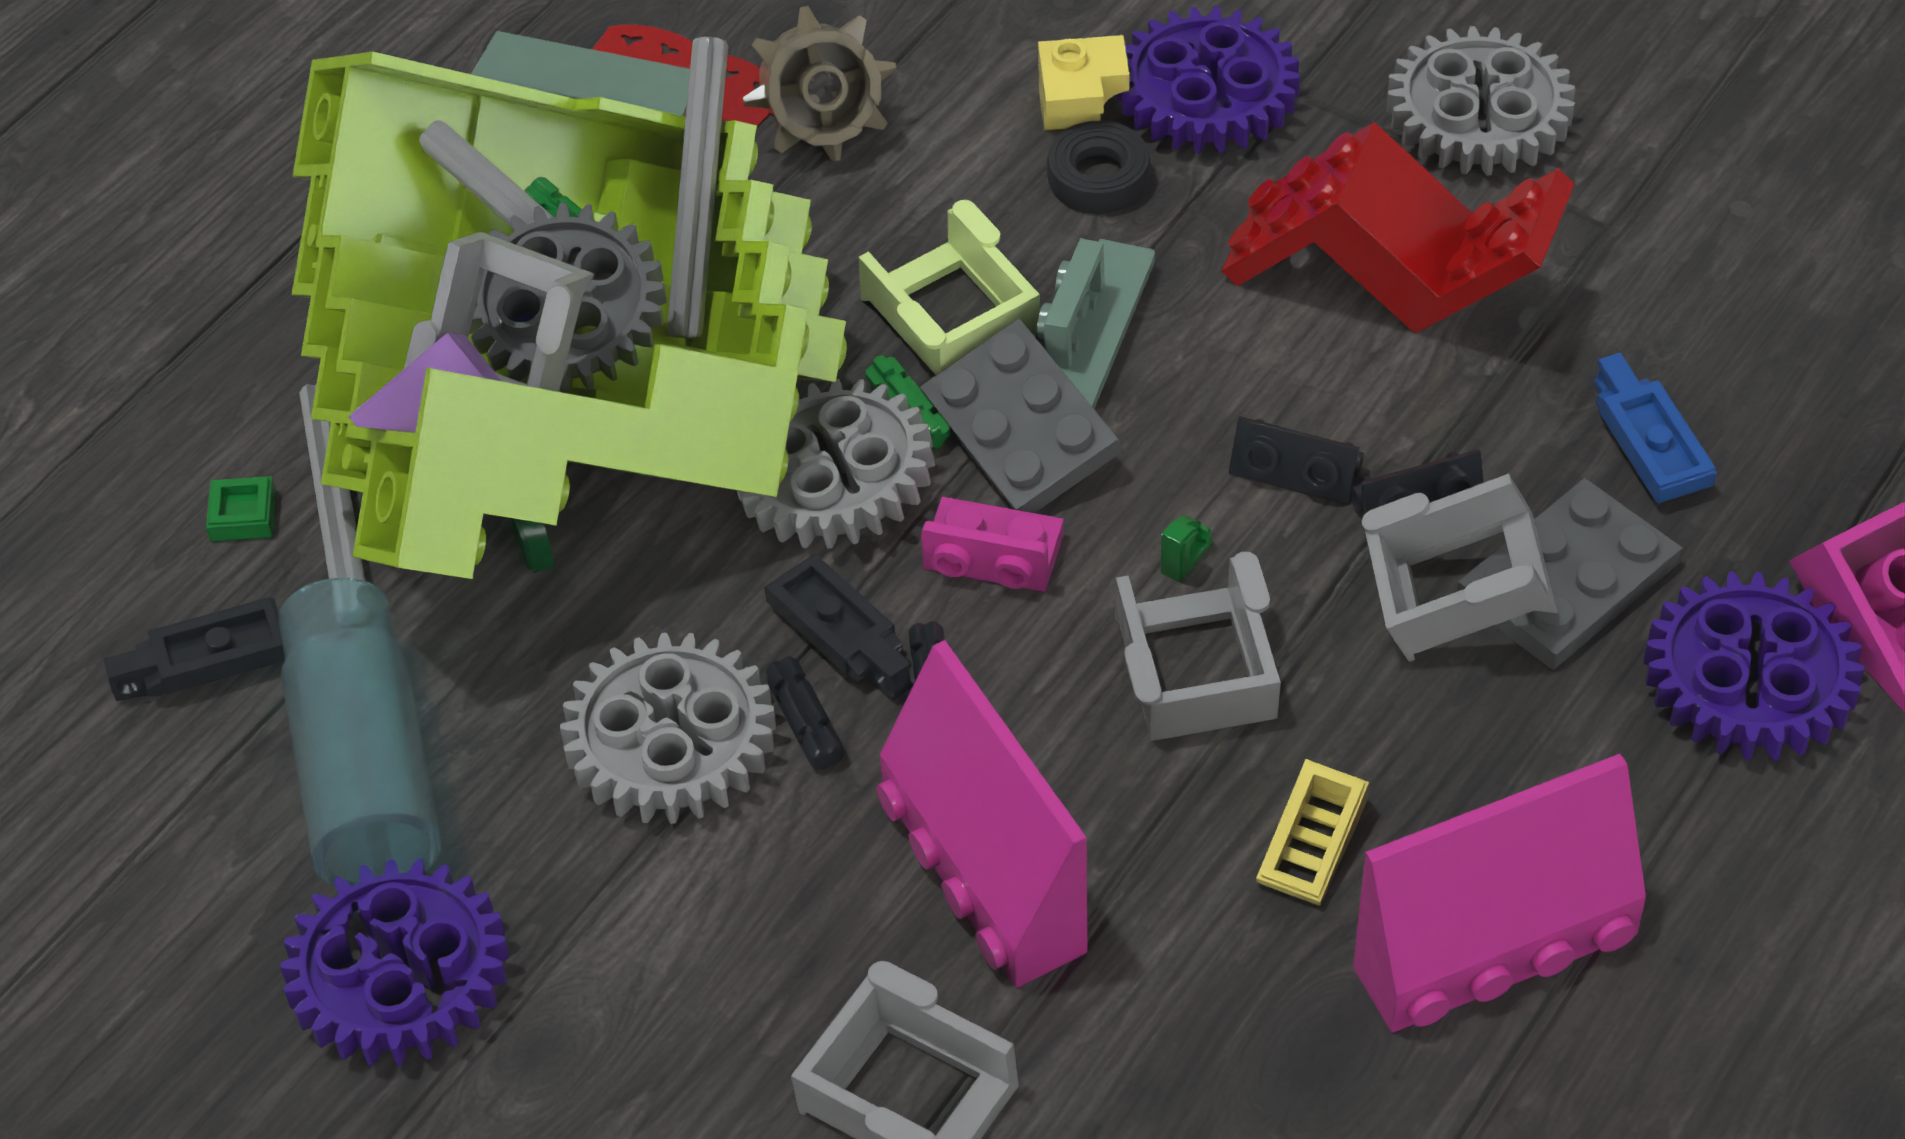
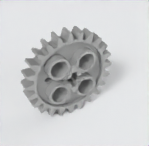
[1386,26,1575,176]
[737,379,935,549]
[560,633,776,824]

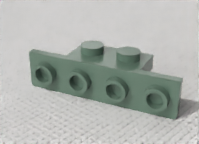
[1037,238,1155,409]

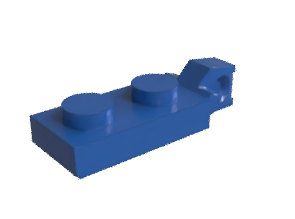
[1594,353,1717,504]

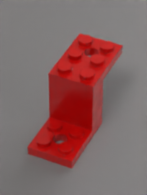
[1221,122,1575,334]

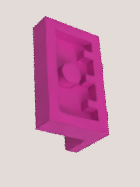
[921,497,1064,592]

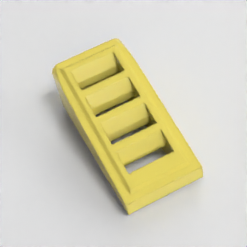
[1256,759,1369,906]

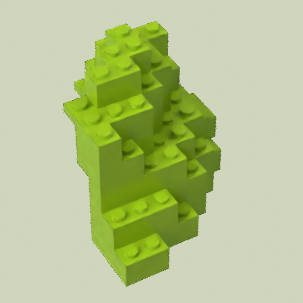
[292,51,847,579]

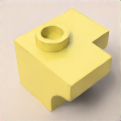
[1038,35,1129,131]

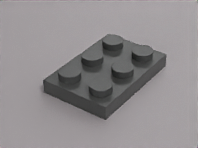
[920,318,1123,513]
[1457,478,1683,671]

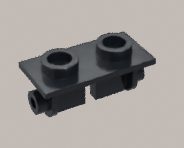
[1229,416,1364,505]
[1350,449,1484,515]

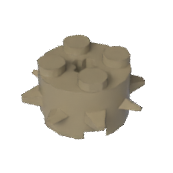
[743,6,897,162]

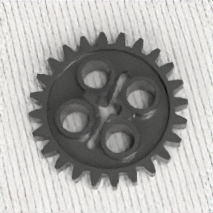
[469,202,667,393]

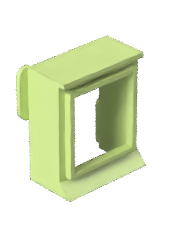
[859,200,1040,375]

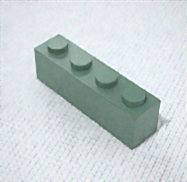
[471,31,690,117]

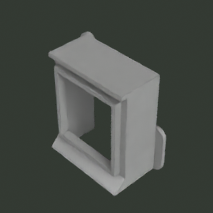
[404,232,594,392]
[1362,474,1558,662]
[1115,552,1281,742]
[791,961,1019,1139]

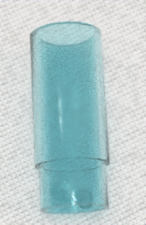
[278,578,442,886]

